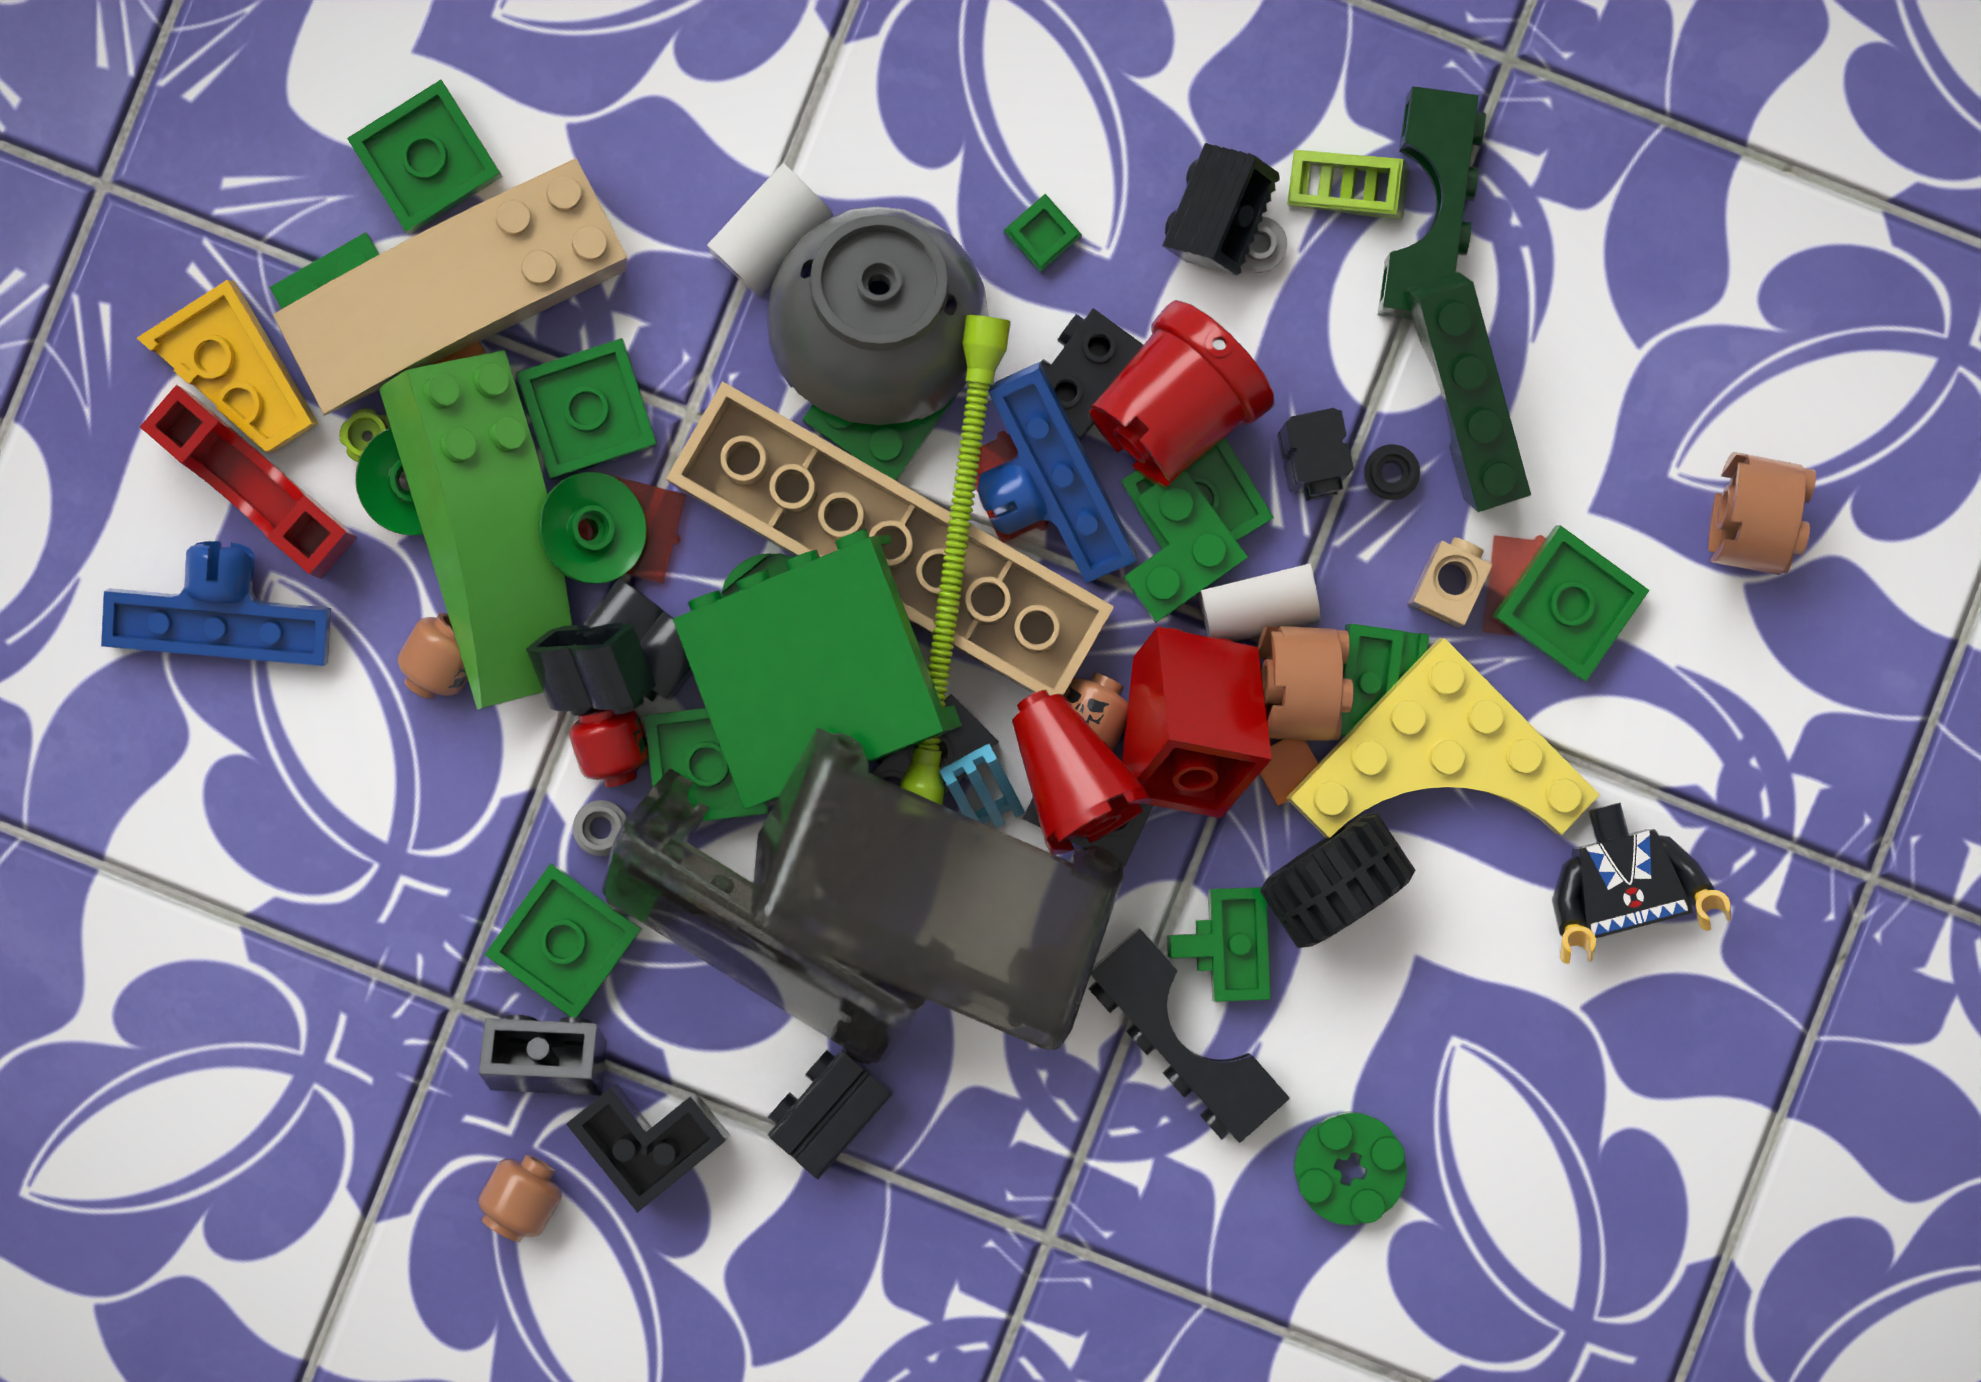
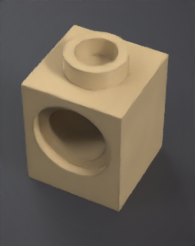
[1407,537,1493,628]

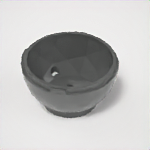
[767,206,989,425]

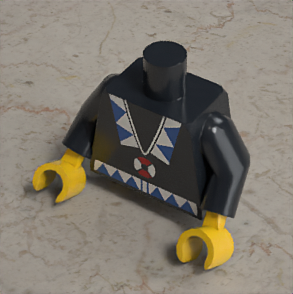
[1552,802,1732,964]

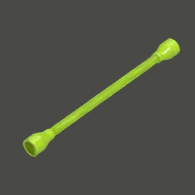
[896,315,1011,817]

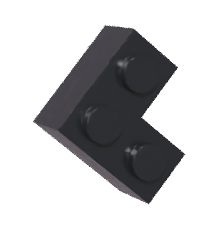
[566,1084,731,1213]

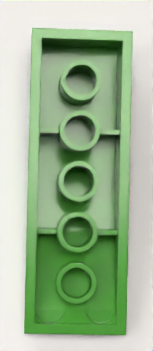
[379,350,572,710]

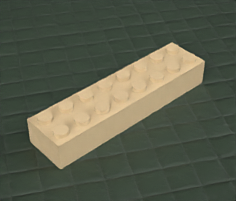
[666,381,1114,696]

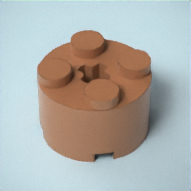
[1708,452,1816,575]
[1258,626,1353,741]

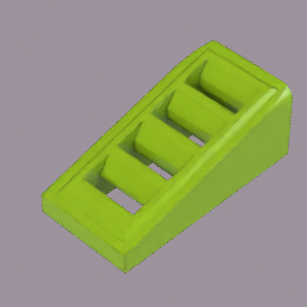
[1287,149,1409,220]

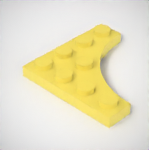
[1286,638,1600,838]

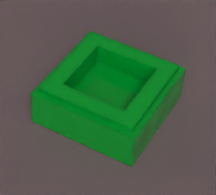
[1004,194,1082,274]

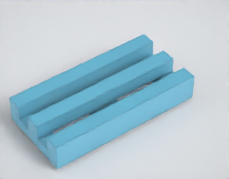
[940,744,1025,839]

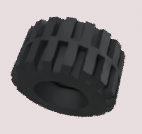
[1260,813,1416,948]

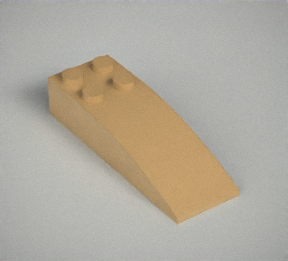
[273,158,627,416]

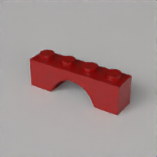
[140,384,358,579]

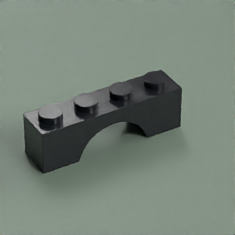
[1088,927,1290,1143]

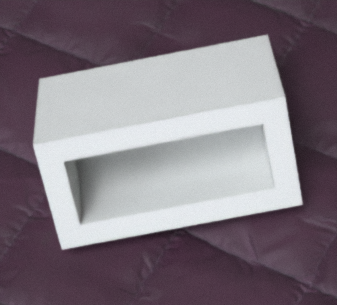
[707,163,834,298]
[1197,563,1320,642]

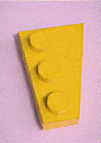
[137,280,319,453]

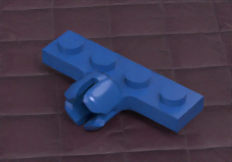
[977,362,1137,583]
[101,541,331,666]

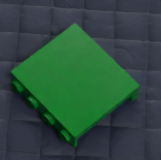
[673,529,962,810]

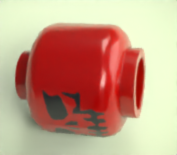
[569,709,649,787]

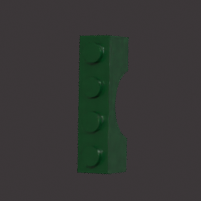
[1377,86,1486,320]
[1405,272,1531,512]

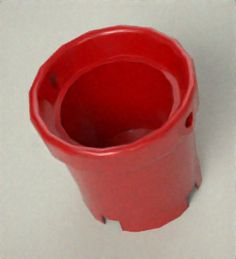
[1089,300,1275,488]

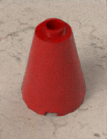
[1012,690,1152,855]

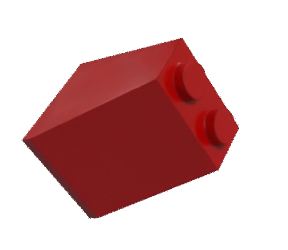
[1122,626,1272,818]

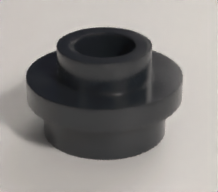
[1364,444,1420,500]

